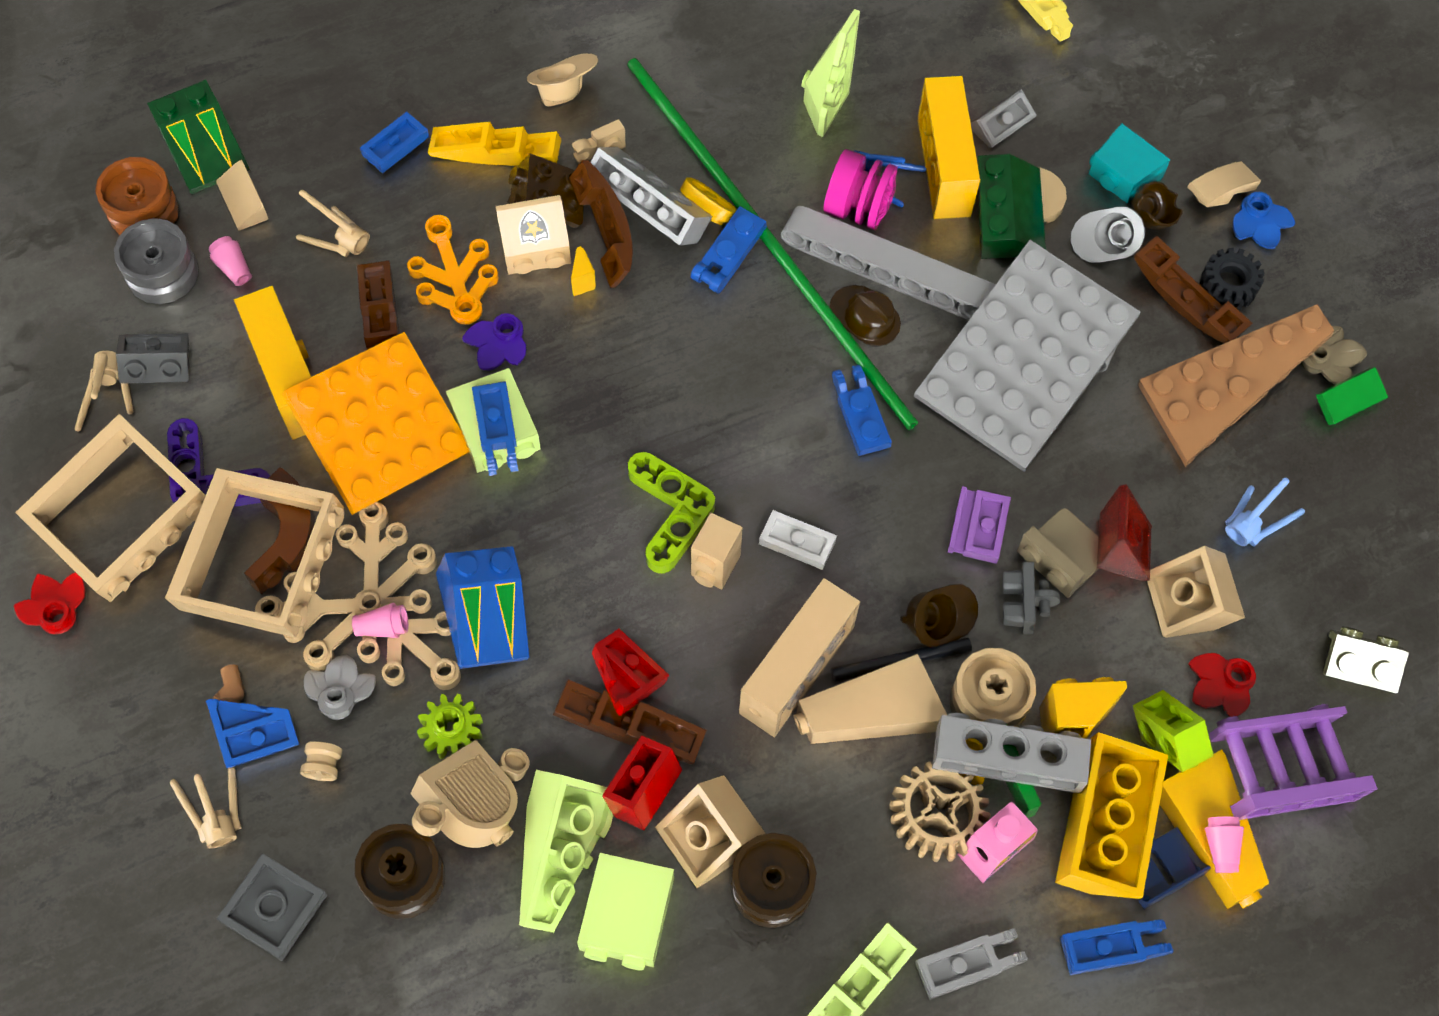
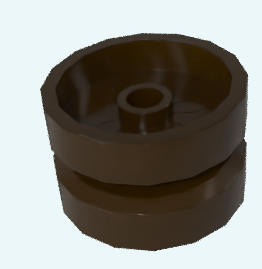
[355,824,445,919]
[731,833,817,928]

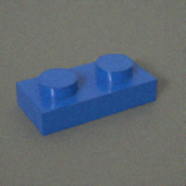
[360,112,429,173]

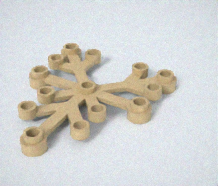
[255,502,461,690]

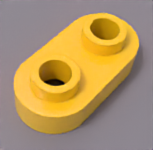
[680,177,737,225]

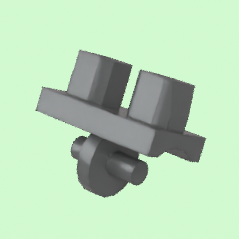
[1003,562,1060,634]

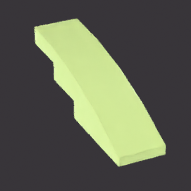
[808,922,918,1016]

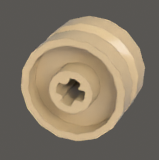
[950,648,1036,727]

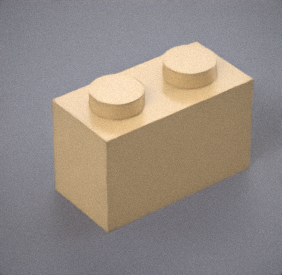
[691,513,743,590]

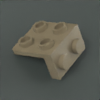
[1017,508,1113,598]

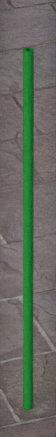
[627,58,918,430]

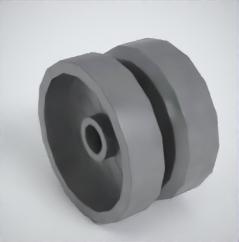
[114,218,198,304]

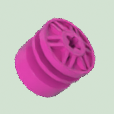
[823,149,898,230]

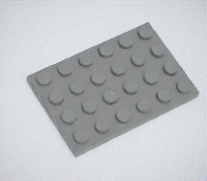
[914,240,1141,472]

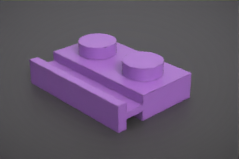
[948,486,1011,564]

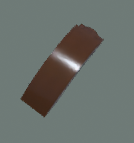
[244,467,316,595]

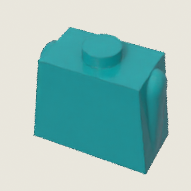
[1089,123,1171,203]

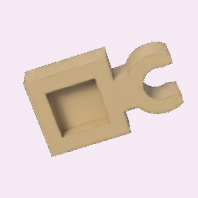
[572,119,626,164]

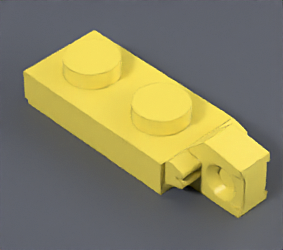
[1018,0,1073,42]

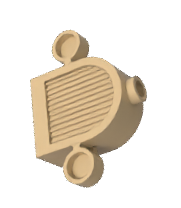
[411,740,530,848]

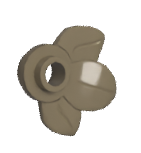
[1301,326,1367,384]

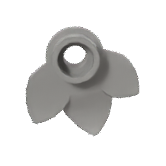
[303,654,376,720]

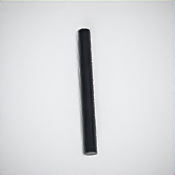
[831,638,972,682]

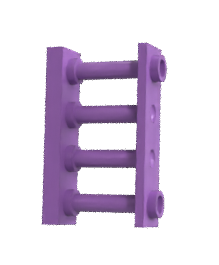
[1209,704,1378,820]

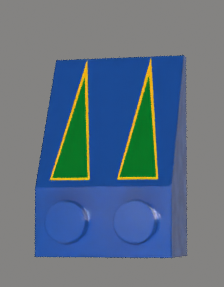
[436,546,529,669]

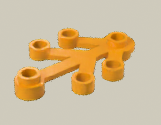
[407,215,499,324]

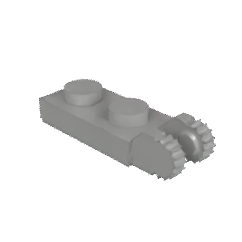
[915,928,1028,1000]

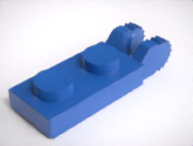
[832,364,892,456]
[472,381,519,476]
[1060,919,1173,975]

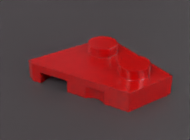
[592,628,669,716]

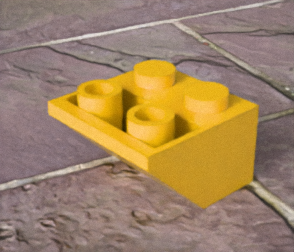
[1039,677,1127,739]

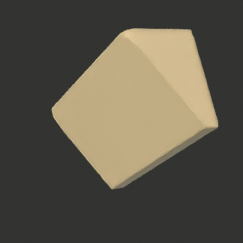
[216,160,268,231]

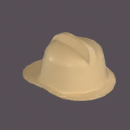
[527,53,598,107]

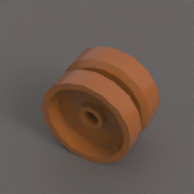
[95,157,179,235]

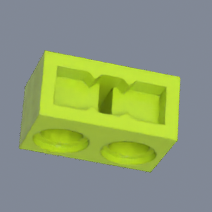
[1132,690,1214,772]

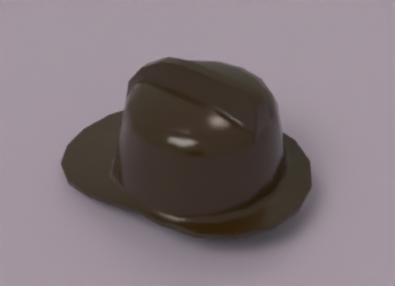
[830,285,901,346]
[900,584,978,647]

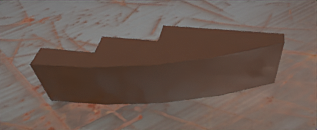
[357,260,400,350]
[553,679,707,765]

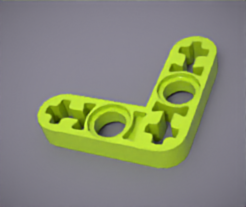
[628,452,715,573]

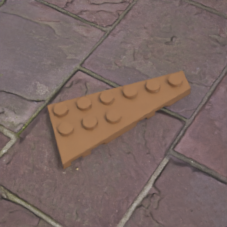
[1138,304,1334,467]

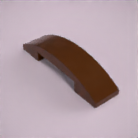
[569,160,633,288]
[1134,236,1252,343]

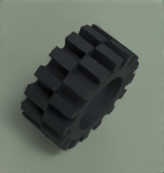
[1199,248,1264,310]

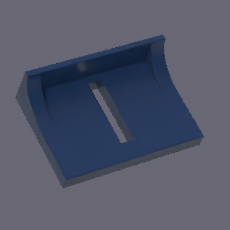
[1137,827,1211,909]

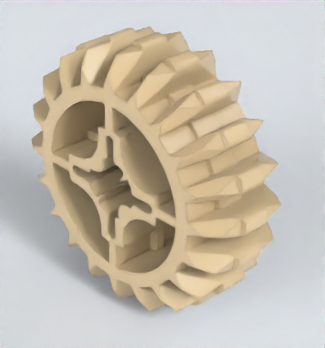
[889,761,991,862]

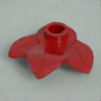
[14,572,85,635]
[1188,653,1256,717]

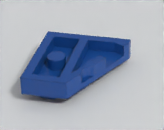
[206,699,300,769]

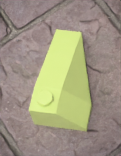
[801,9,860,137]
[519,770,613,933]

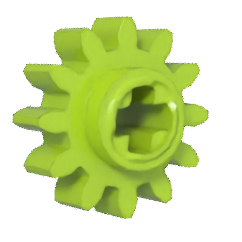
[417,694,483,759]

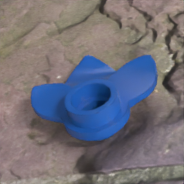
[1232,192,1295,249]

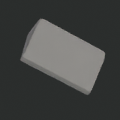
[970,89,1037,148]

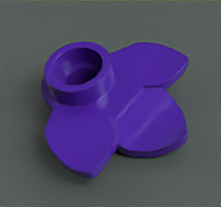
[462,313,527,370]

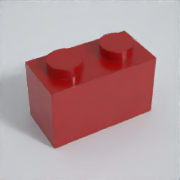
[602,735,682,830]

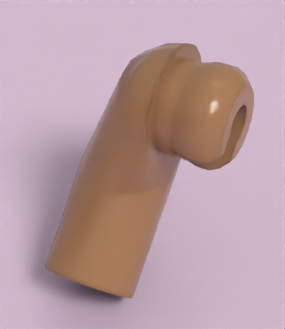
[208,664,244,711]

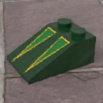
[147,80,250,194]

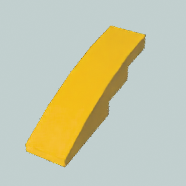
[428,122,561,166]

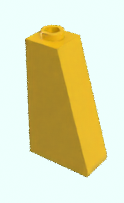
[1159,749,1269,909]

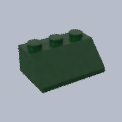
[977,154,1046,259]

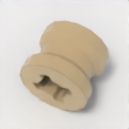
[300,742,342,781]

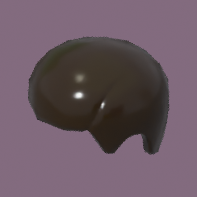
[1132,181,1183,230]

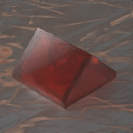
[1097,484,1152,581]

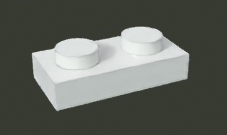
[759,510,837,570]

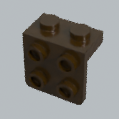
[507,153,584,228]

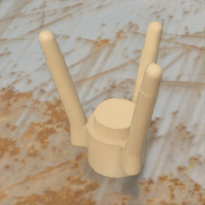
[296,190,370,257]
[75,351,134,432]
[170,767,242,848]

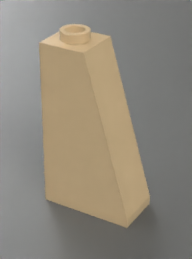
[794,654,947,744]

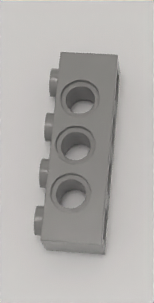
[591,147,713,245]
[932,713,1091,793]

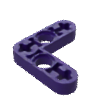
[167,418,270,507]

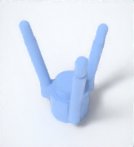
[1225,478,1305,547]

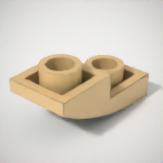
[1187,161,1261,207]

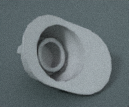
[1071,207,1146,263]

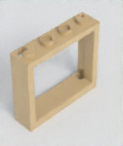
[15,414,206,602]
[165,468,344,638]

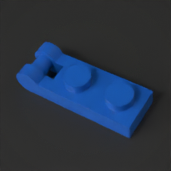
[690,206,767,294]

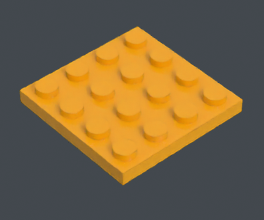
[282,332,469,515]

